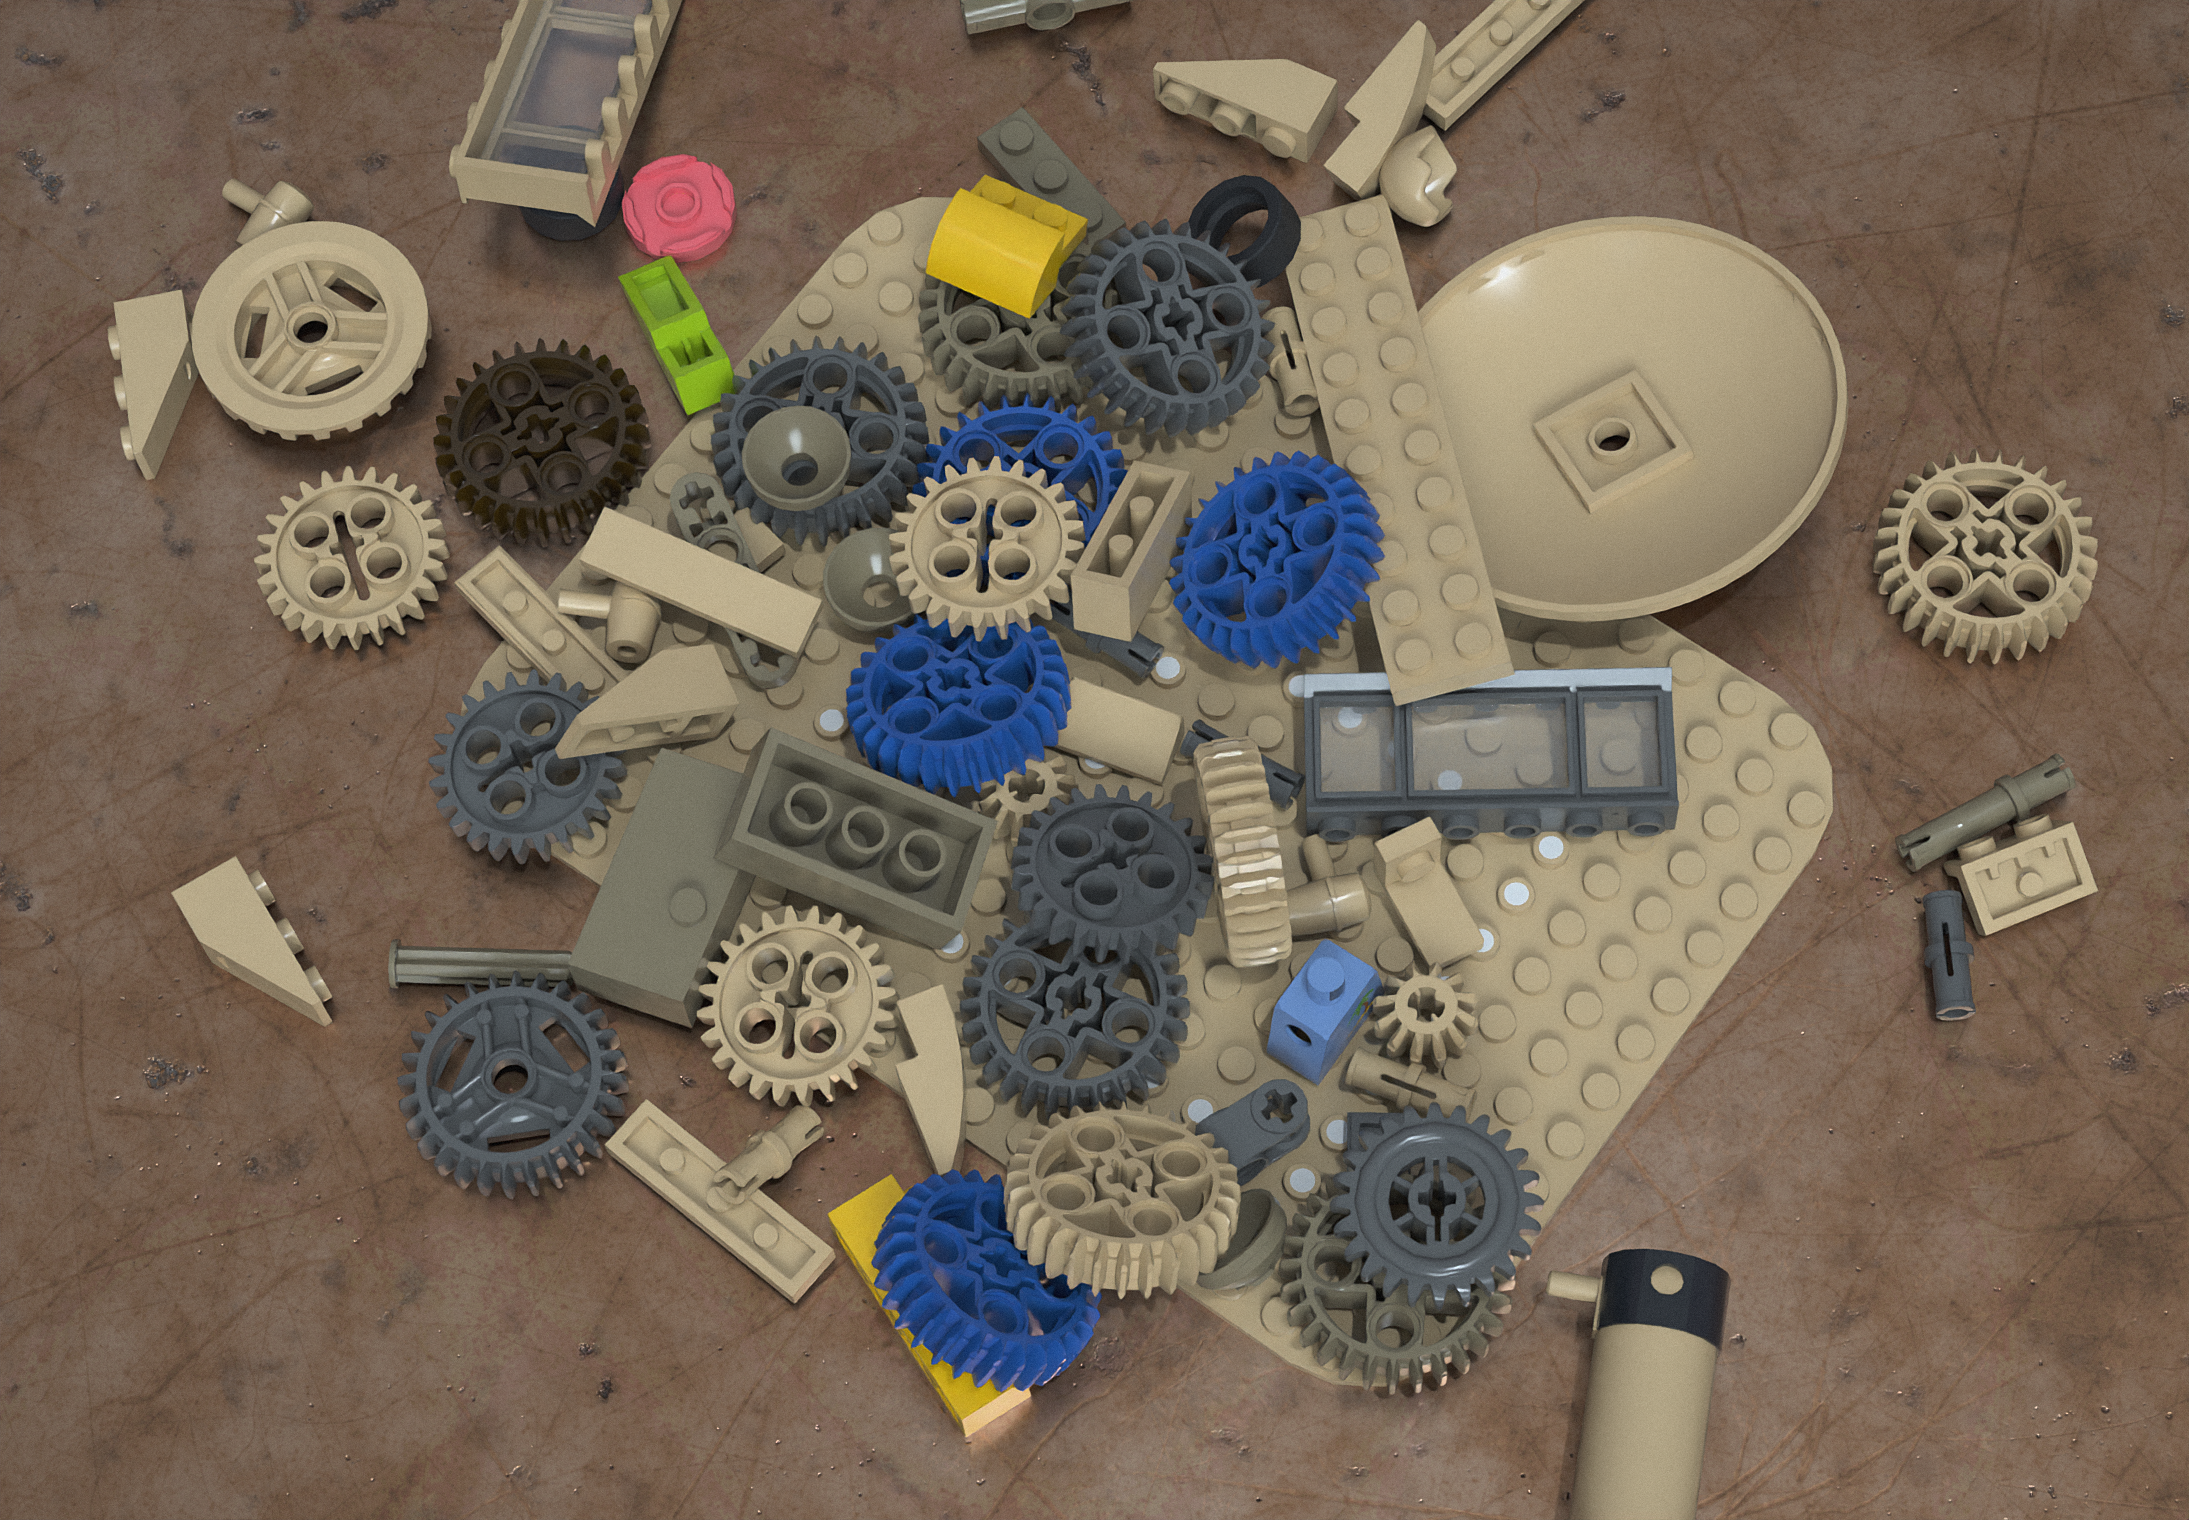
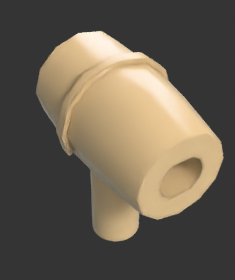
[222,179,315,247]
[558,580,662,663]
[1286,834,1371,936]

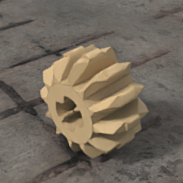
[977,750,1079,848]
[1373,961,1479,1069]

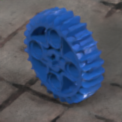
[912,393,1128,586]
[1169,450,1385,669]
[846,614,1072,798]
[871,1169,1102,1392]

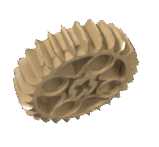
[1872,448,2098,664]
[1193,735,1293,968]
[1003,1100,1241,1300]

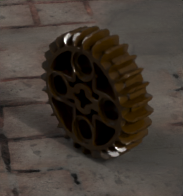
[433,338,651,548]

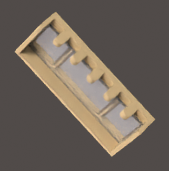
[449,0,682,227]

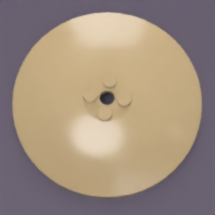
[1418,216,1849,621]

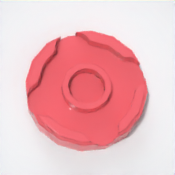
[622,154,737,263]

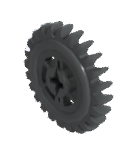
[1330,1102,1544,1311]

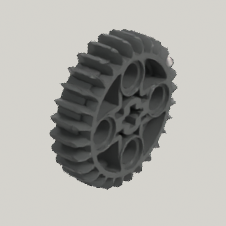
[1059,219,1275,438]
[711,335,930,547]
[960,910,1190,1121]

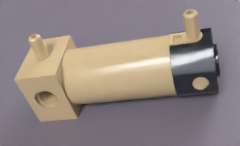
[1546,1249,1731,1520]

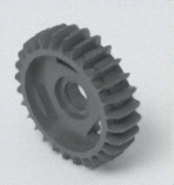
[397,970,629,1200]

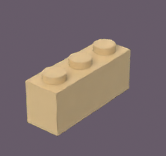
[1071,460,1192,642]

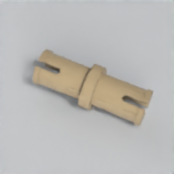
[1261,307,1320,416]
[1345,1047,1477,1122]
[713,1105,824,1204]

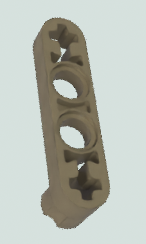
[670,472,797,689]

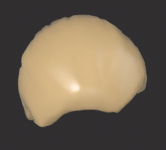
[1378,125,1457,227]

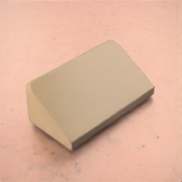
[1054,677,1185,786]

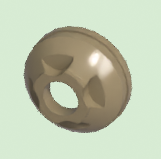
[742,405,852,511]
[823,528,922,633]
[1196,1189,1287,1290]

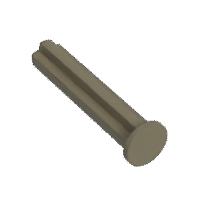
[388,939,574,988]

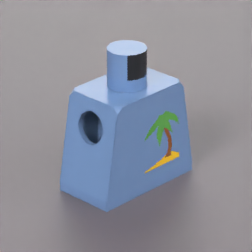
[1267,939,1385,1086]

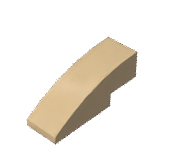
[1323,20,1436,201]
[895,983,968,1177]

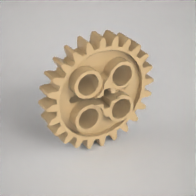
[889,456,1086,641]
[254,466,450,650]
[697,905,900,1107]

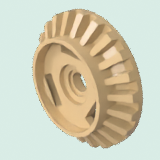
[191,221,432,440]

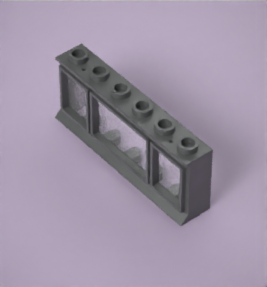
[1304,667,1679,842]

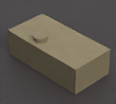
[713,727,998,950]
[568,747,756,1028]

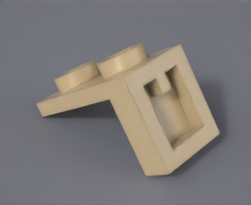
[1374,816,1484,969]

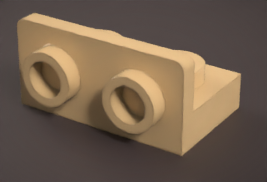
[1943,814,2098,936]

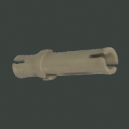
[1895,753,2076,872]

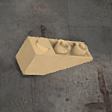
[1153,59,1338,163]
[107,289,199,480]
[171,856,333,1027]

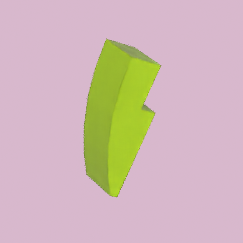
[618,255,735,416]

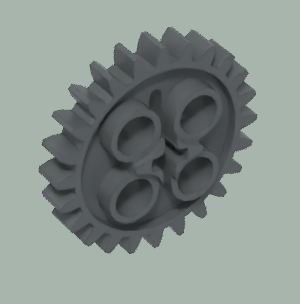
[428,670,628,864]
[1011,784,1214,964]

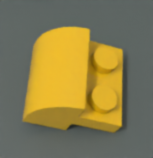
[926,175,1088,319]

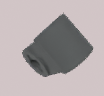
[1195,1079,1310,1187]

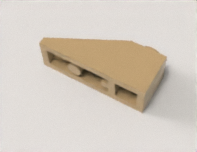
[555,644,740,759]

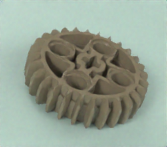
[918,230,1123,413]
[1279,1164,1516,1394]

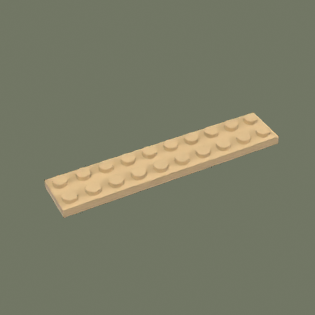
[1285,194,1515,706]

